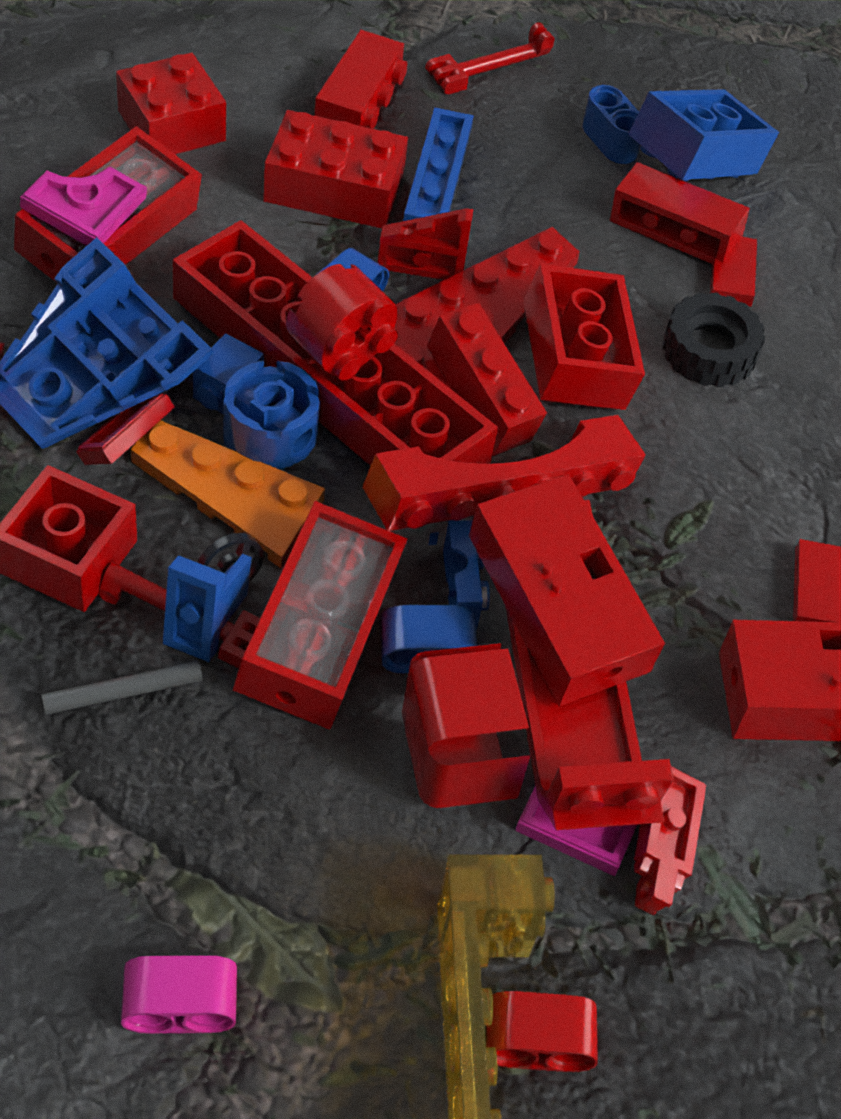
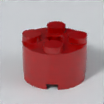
[286,264,398,381]

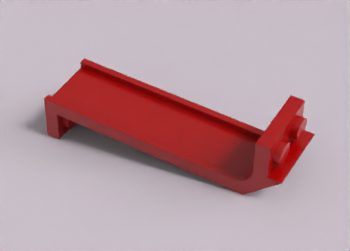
[505,500,674,831]

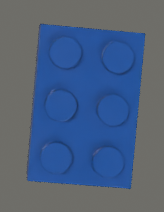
[628,89,779,182]

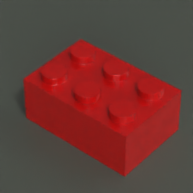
[263,110,408,228]
[524,263,645,410]

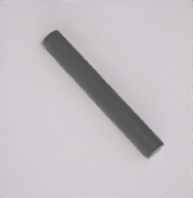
[41,661,202,715]

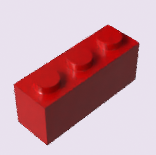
[315,29,407,129]
[610,162,750,264]
[427,302,547,456]

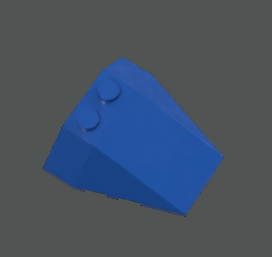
[0,237,214,449]

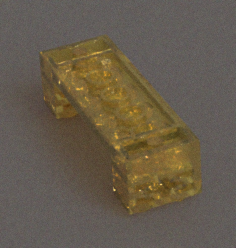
[436,854,555,1119]

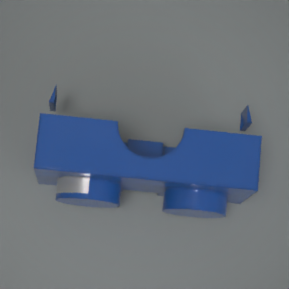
[428,520,490,630]

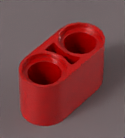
[486,991,598,1072]

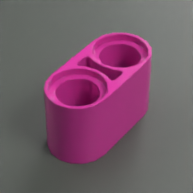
[121,956,237,1034]

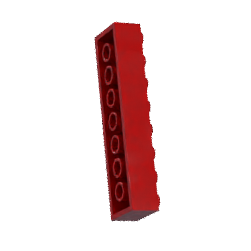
[172,220,498,466]

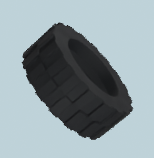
[662,293,765,387]

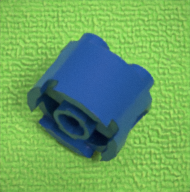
[223,361,320,471]

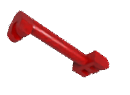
[425,22,555,94]
[99,562,271,668]

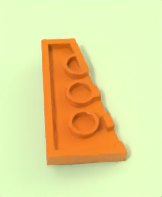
[131,420,325,568]

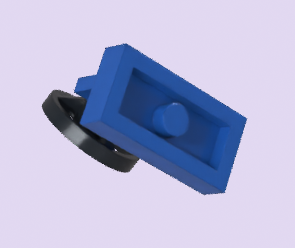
[163,533,264,662]

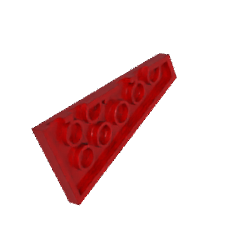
[394,227,580,390]

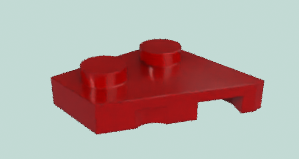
[378,208,474,280]

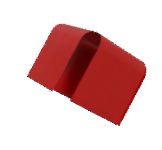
[402,643,531,808]

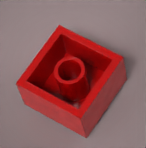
[116,52,226,154]
[0,465,137,612]

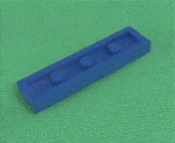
[403,107,474,221]

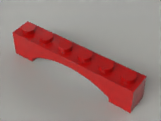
[362,415,646,531]

